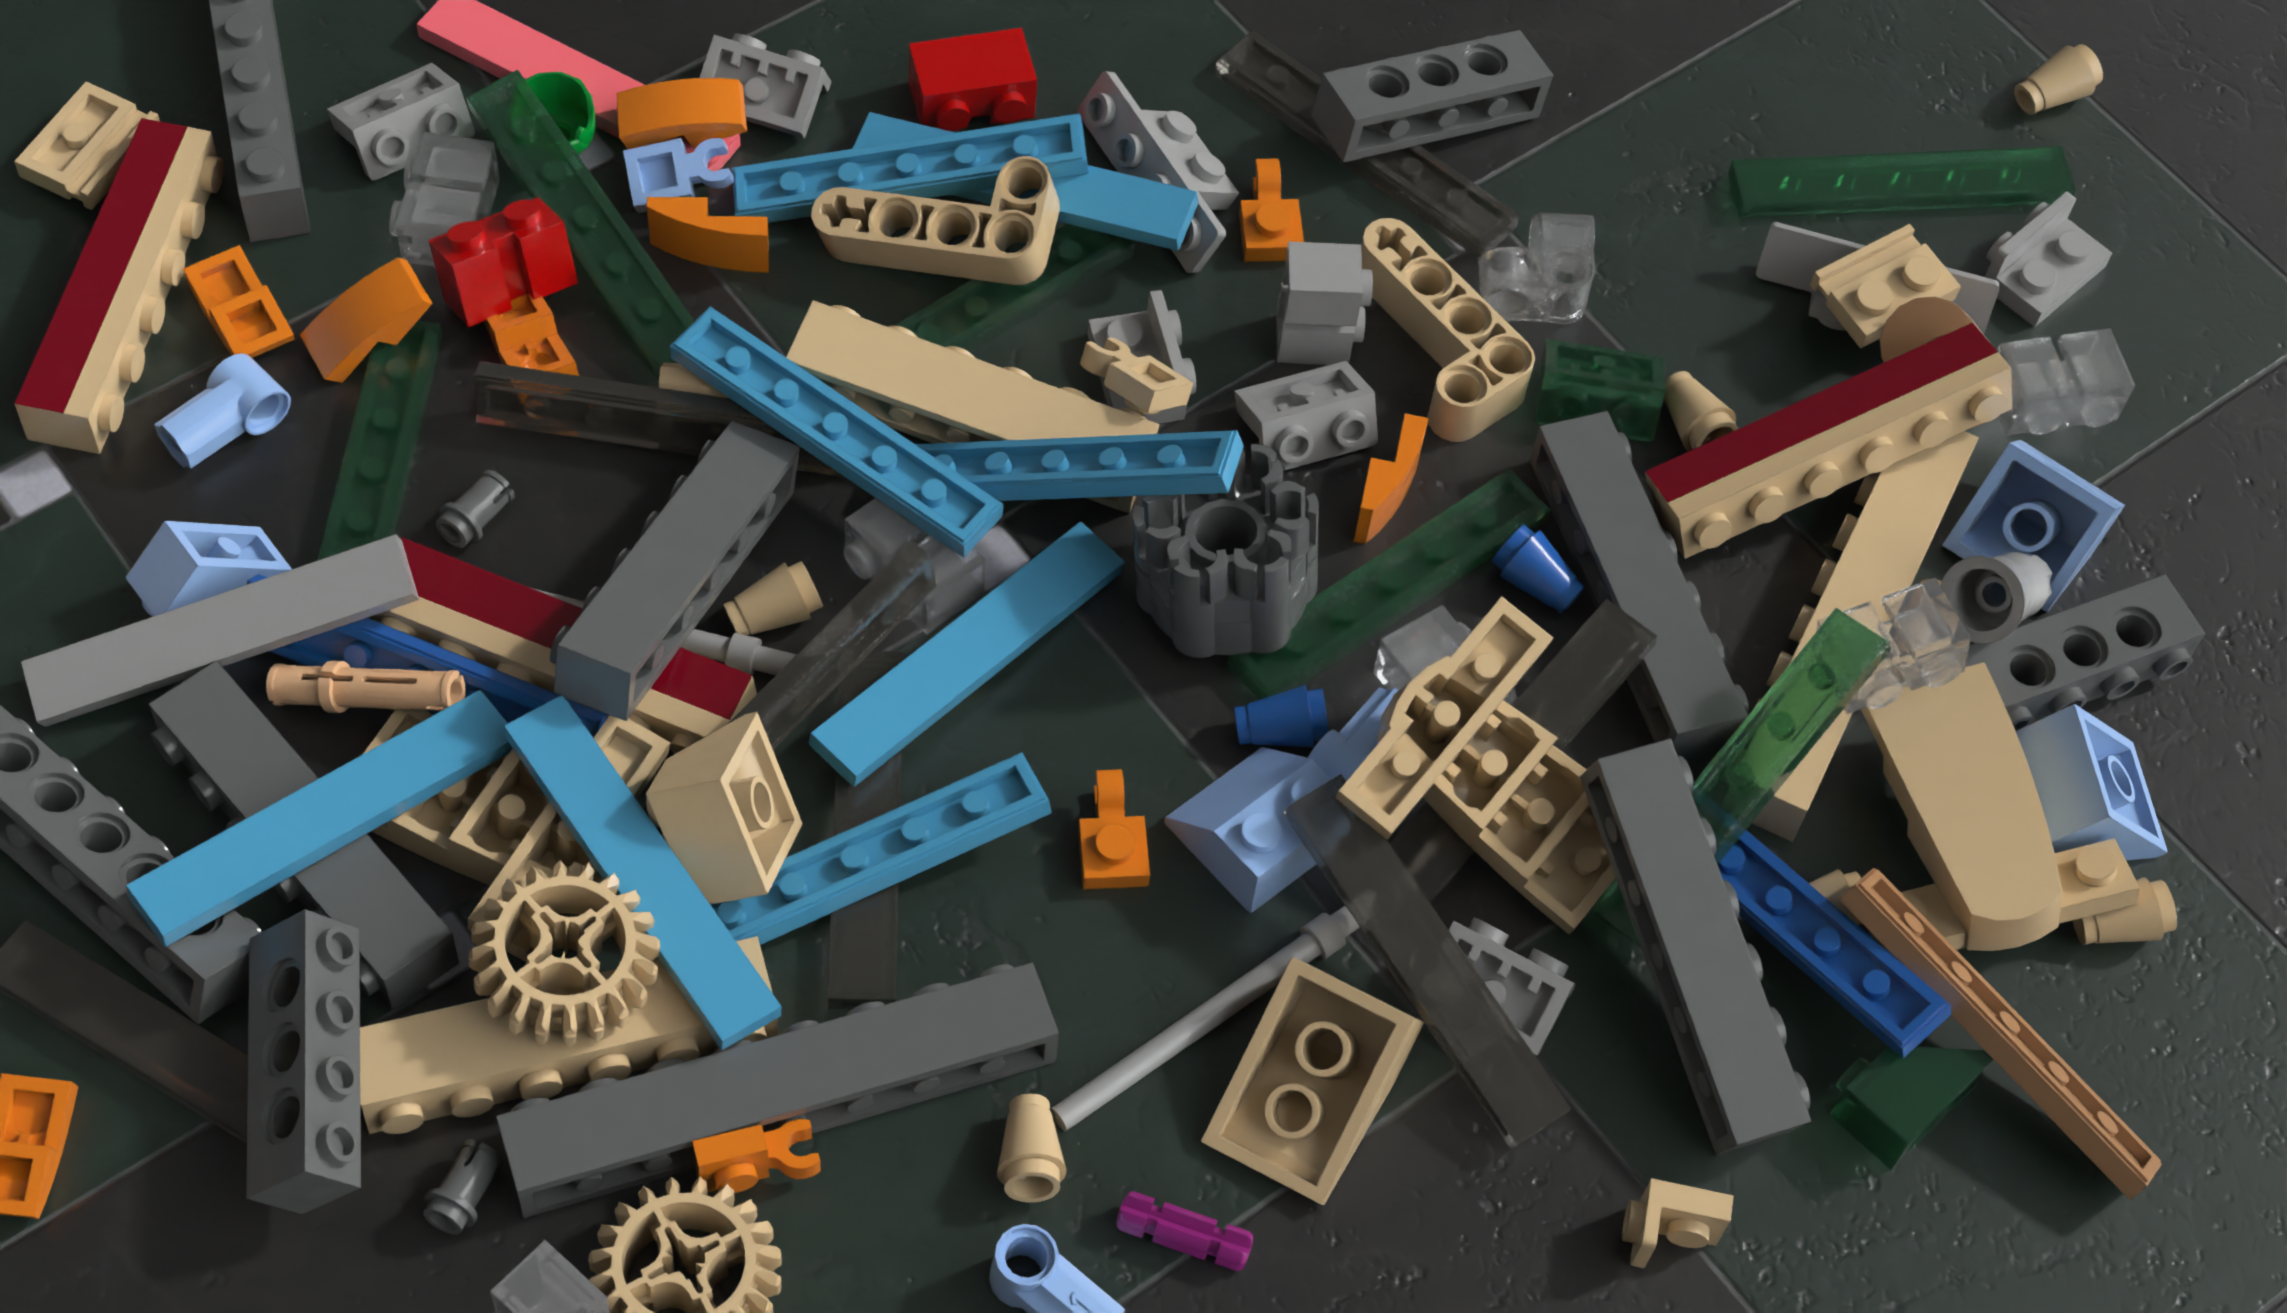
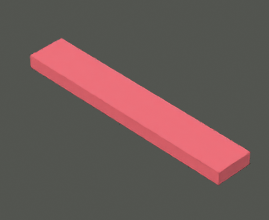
[417,0,741,171]

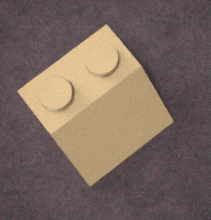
[646,712,803,905]

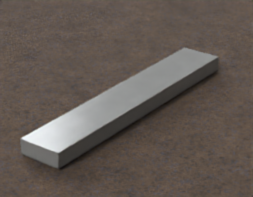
[21,534,419,727]

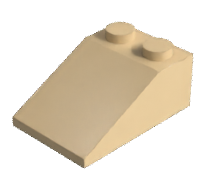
[1201,957,1424,1205]

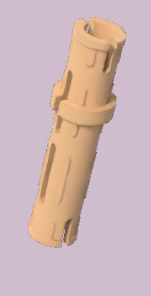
[266,661,465,713]

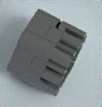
[1132,444,1319,658]

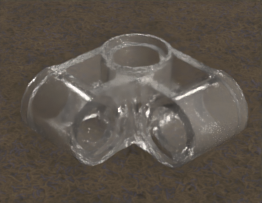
[1478,212,1596,324]

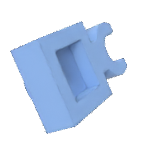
[623,138,734,213]

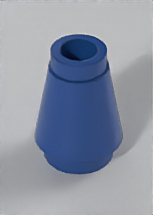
[1491,525,1586,615]
[1234,684,1329,748]

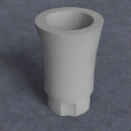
[1939,552,2052,644]

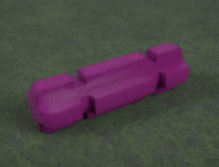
[1117,1191,1253,1271]

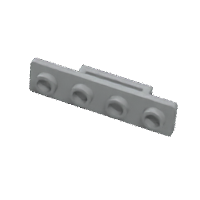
[1077,71,1239,273]
[1756,222,1999,334]

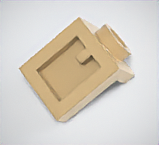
[1622,1178,1734,1268]

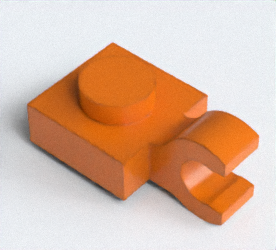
[1239,158,1304,262]
[1078,769,1150,890]
[692,1119,821,1193]

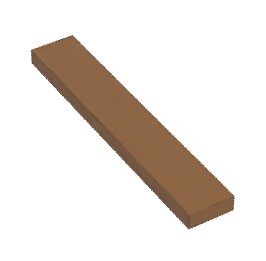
[1839,868,2162,1200]

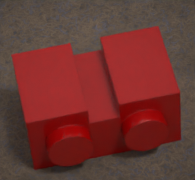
[908,28,1037,132]
[428,197,578,327]

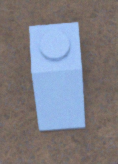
[125,521,292,617]

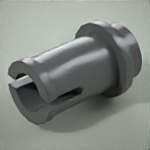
[436,470,515,548]
[423,1139,504,1235]

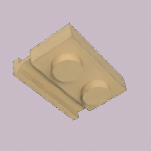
[14,82,160,210]
[1810,224,1961,348]

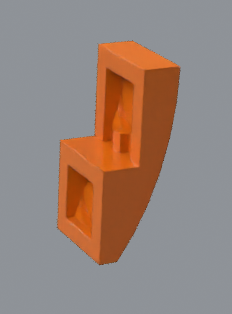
[616,78,747,149]
[647,197,769,273]
[183,245,294,358]
[300,257,433,383]
[483,294,581,401]
[1353,413,1429,544]
[0,1073,78,1219]

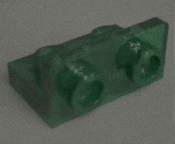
[1535,338,1666,442]

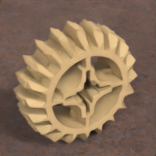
[469,860,660,1049]
[587,1176,782,1313]

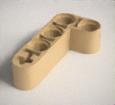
[811,156,1060,285]
[1361,218,1535,442]

